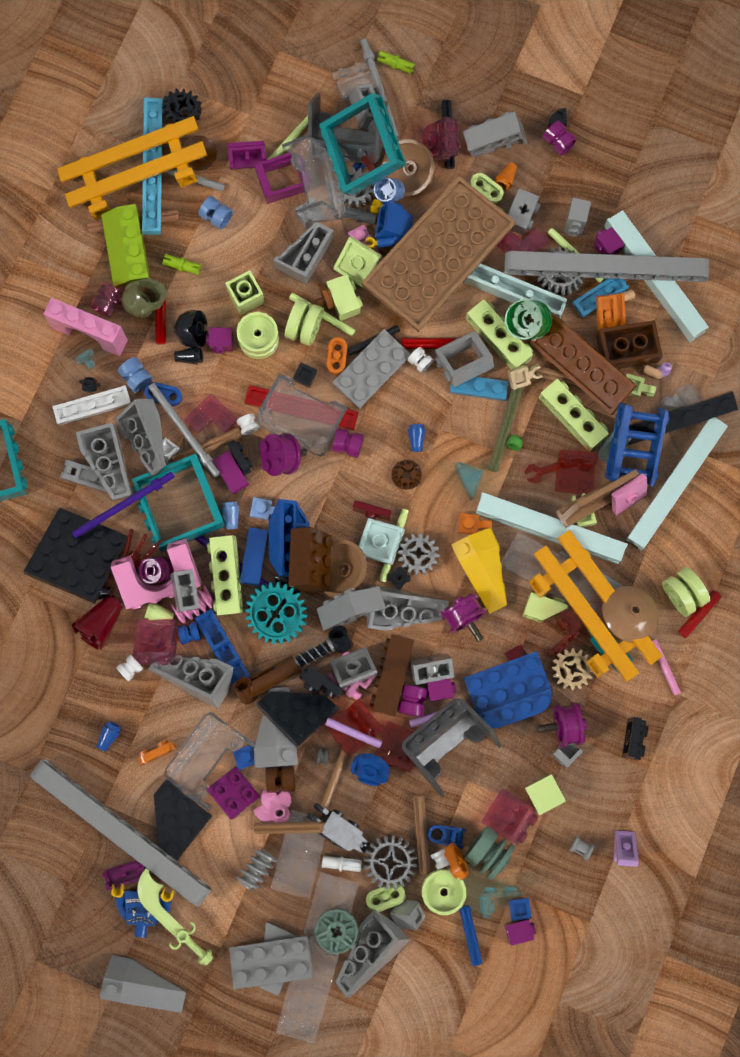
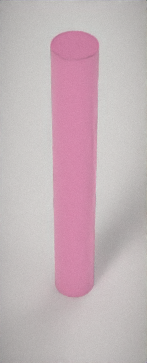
[652,639,681,696]

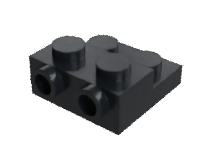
[299,666,343,699]
[622,717,648,761]

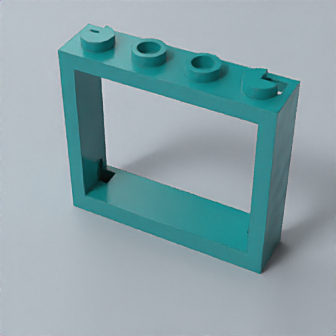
[319,93,406,195]
[0,419,28,502]
[131,454,226,552]

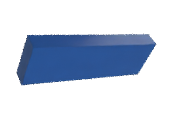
[240,527,268,586]

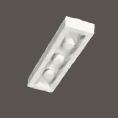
[52,385,131,426]

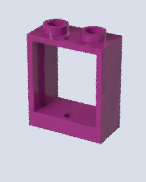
[255,151,311,204]

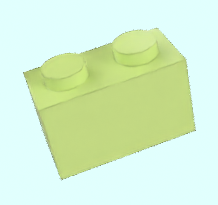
[326,274,363,321]

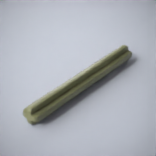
[488,387,523,472]

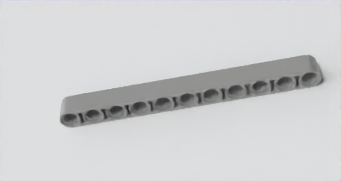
[504,251,709,282]
[30,759,212,907]

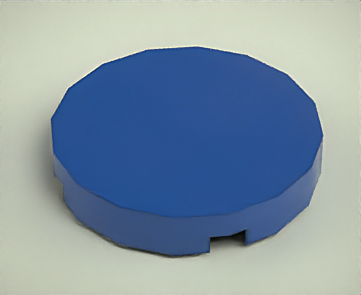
[351,753,390,786]

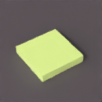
[333,236,382,288]

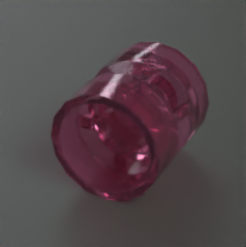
[89,282,123,318]

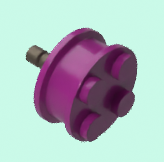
[260,433,307,476]
[440,593,487,642]
[537,702,587,748]

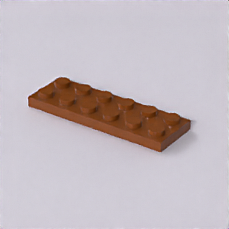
[530,313,637,415]

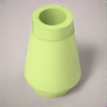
[144,603,175,624]

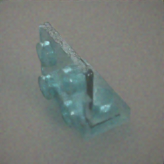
[479,886,523,918]

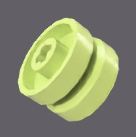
[285,299,324,346]
[236,312,279,359]
[662,567,710,617]
[421,869,466,915]

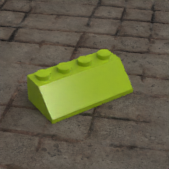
[101,204,150,288]

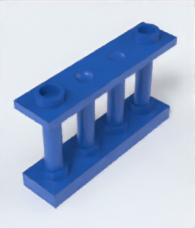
[605,402,669,486]

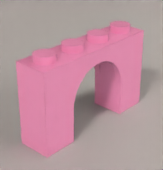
[43,298,128,356]
[111,538,201,609]

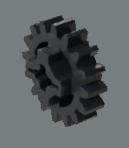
[162,88,202,124]

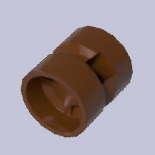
[265,766,295,793]

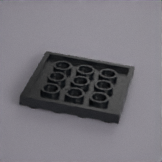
[24,507,129,604]

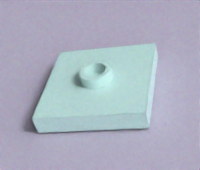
[359,518,405,565]

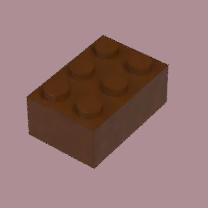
[596,320,663,369]
[289,527,332,594]

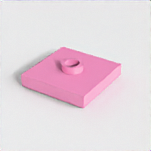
[611,473,647,516]

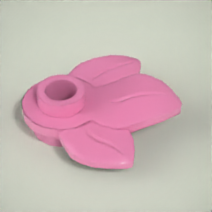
[254,790,292,823]

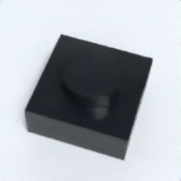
[293,362,318,388]

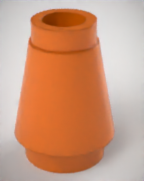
[495,162,517,191]

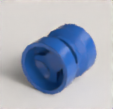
[177,621,201,645]

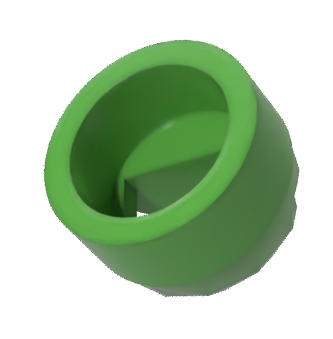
[506,435,523,451]

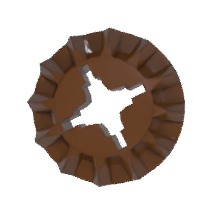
[391,459,422,490]

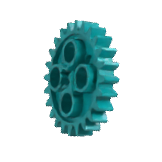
[245,581,308,644]

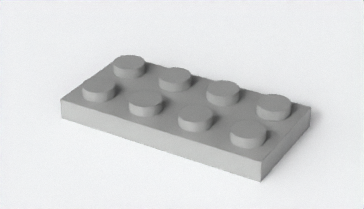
[332,329,411,409]
[229,936,314,989]

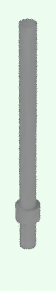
[360,38,399,139]
[148,383,220,477]

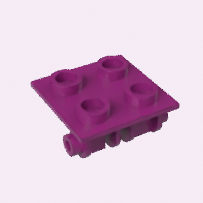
[206,766,260,820]

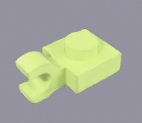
[626,374,657,398]

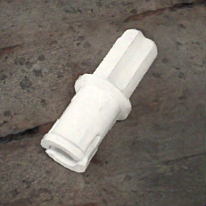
[322,855,362,872]

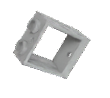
[435,331,494,387]

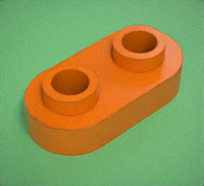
[327,337,347,375]
[137,740,176,766]
[444,843,469,880]

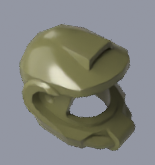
[122,278,168,318]

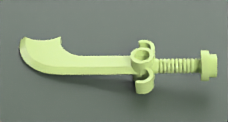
[138,869,214,966]

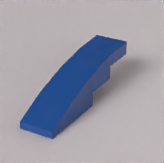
[195,609,251,685]

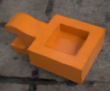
[458,513,492,535]

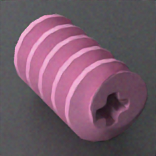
[170,584,214,624]

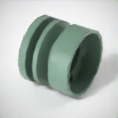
[464,825,515,880]
[315,907,358,954]

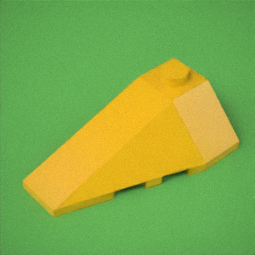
[451,528,507,614]

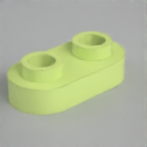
[470,173,504,204]
[366,884,406,912]

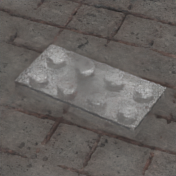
[271,810,325,899]

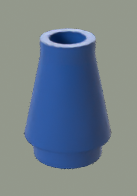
[408,424,426,452]
[96,721,121,752]

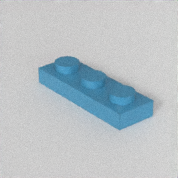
[572,279,629,319]
[450,377,508,401]

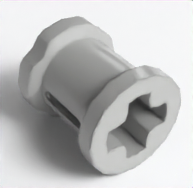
[569,836,595,861]

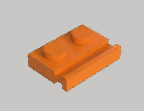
[596,292,626,331]

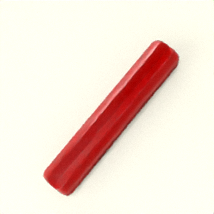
[155,297,166,345]
[401,338,456,349]
[678,590,721,638]

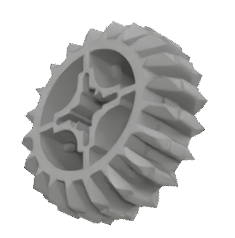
[537,246,585,297]
[364,835,417,890]

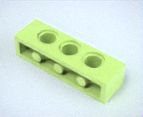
[466,299,533,369]
[539,379,609,452]
[207,535,244,615]

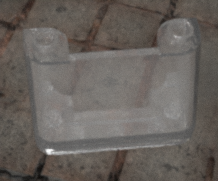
[257,373,348,457]

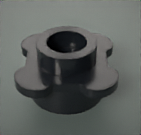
[79,377,100,392]
[388,567,411,590]

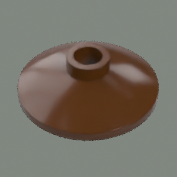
[182,136,217,171]

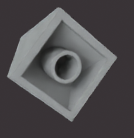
[330,647,377,689]

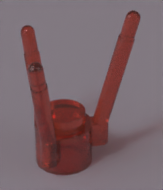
[122,529,162,569]

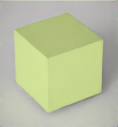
[225,271,265,316]
[525,773,566,815]

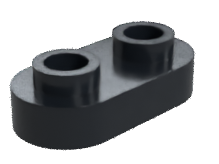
[227,439,253,475]

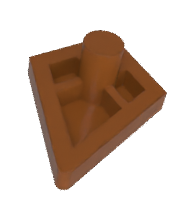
[316,283,334,309]

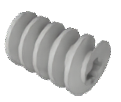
[236,847,278,892]

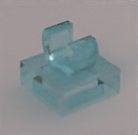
[75,348,95,369]

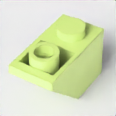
[522,592,568,623]

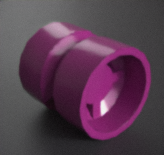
[542,120,577,156]
[332,428,364,458]
[139,557,174,584]
[398,685,428,717]

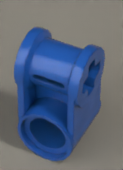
[427,825,466,849]

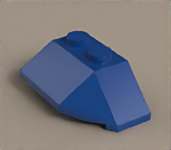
[269,499,309,577]

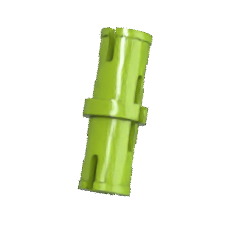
[377,50,415,74]
[163,254,202,276]

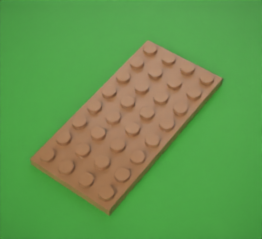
[362,176,516,332]

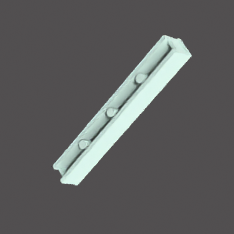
[604,210,709,343]
[463,264,567,318]
[626,418,728,551]
[475,492,628,564]

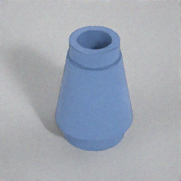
[220,502,239,530]

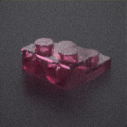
[420,117,460,162]
[132,619,177,666]
[481,789,538,845]

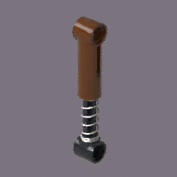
[233,626,353,705]

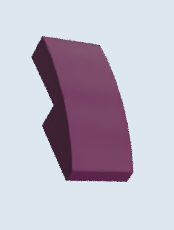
[213,450,249,494]

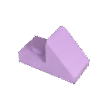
[614,830,639,867]

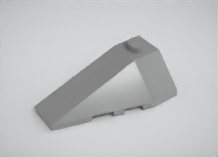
[115,399,165,475]
[76,422,132,501]
[367,585,449,631]
[149,653,234,709]
[254,687,298,768]
[335,910,410,998]
[99,955,186,1013]

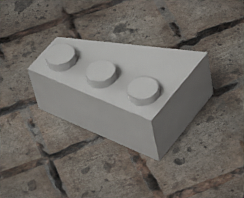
[463,112,528,157]
[273,222,334,284]
[317,586,386,631]

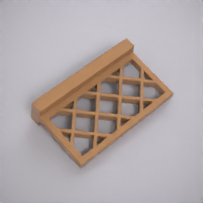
[556,470,639,528]

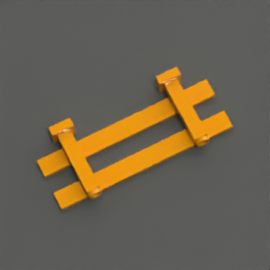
[57,116,208,220]
[528,530,663,682]

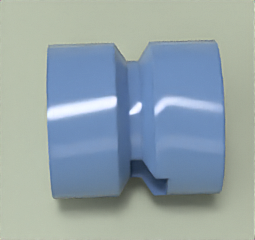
[374,177,405,202]
[198,196,233,230]
[118,357,153,393]

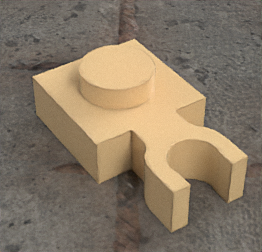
[507,364,542,390]

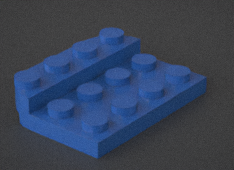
[464,651,552,728]

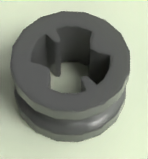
[317,747,329,766]

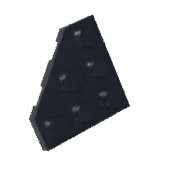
[256,691,339,748]
[154,779,213,861]

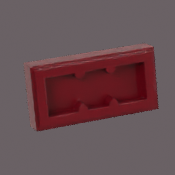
[353,501,391,521]

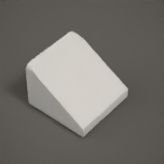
[162,437,180,466]

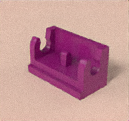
[228,141,266,170]
[103,861,146,891]

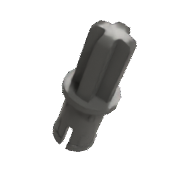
[340,206,377,225]

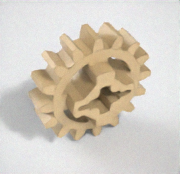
[551,648,593,691]

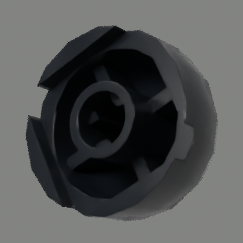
[173,310,208,348]

